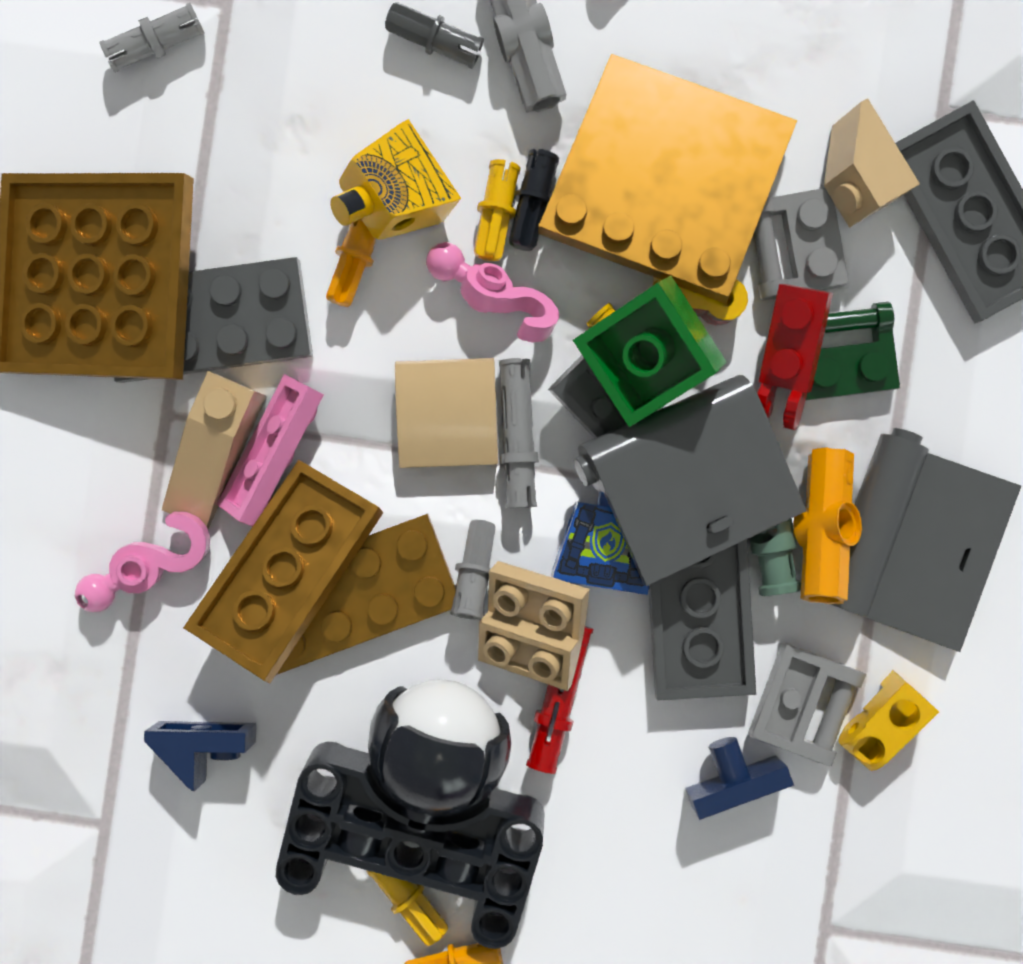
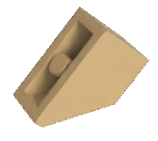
[824,98,920,228]

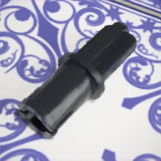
[509,149,560,251]

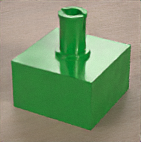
[573,276,727,427]

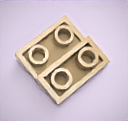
[395,358,498,468]
[478,561,590,691]

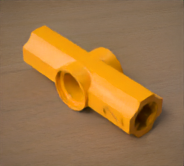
[793,447,862,604]

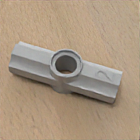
[490,0,567,112]

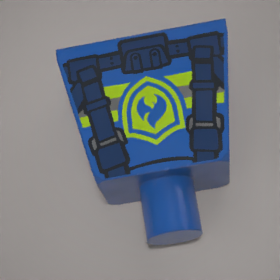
[551,492,649,595]

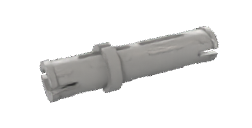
[499,358,539,508]

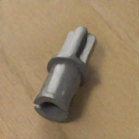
[385,2,484,69]

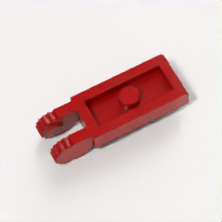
[757,284,833,430]

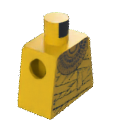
[330,119,461,240]

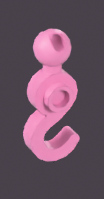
[426,242,559,343]
[74,511,210,612]

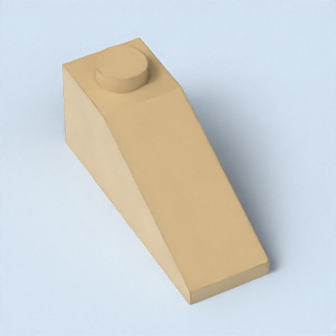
[161,371,267,529]

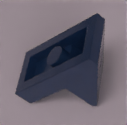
[144,721,256,792]

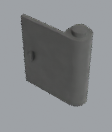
[573,375,807,586]
[831,428,1021,652]

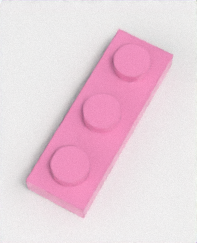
[216,374,324,527]

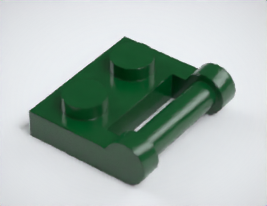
[806,301,900,401]

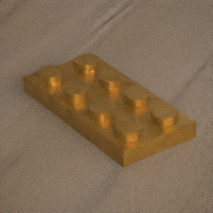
[183,460,383,684]
[276,513,456,675]

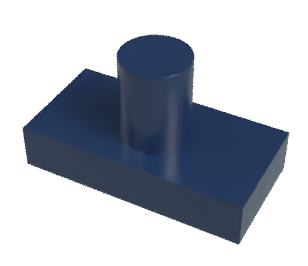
[685,737,794,820]

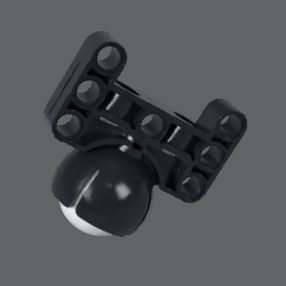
[275,679,545,949]

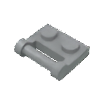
[754,188,849,300]
[748,642,866,766]

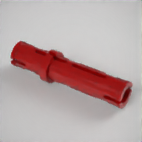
[526,626,594,774]

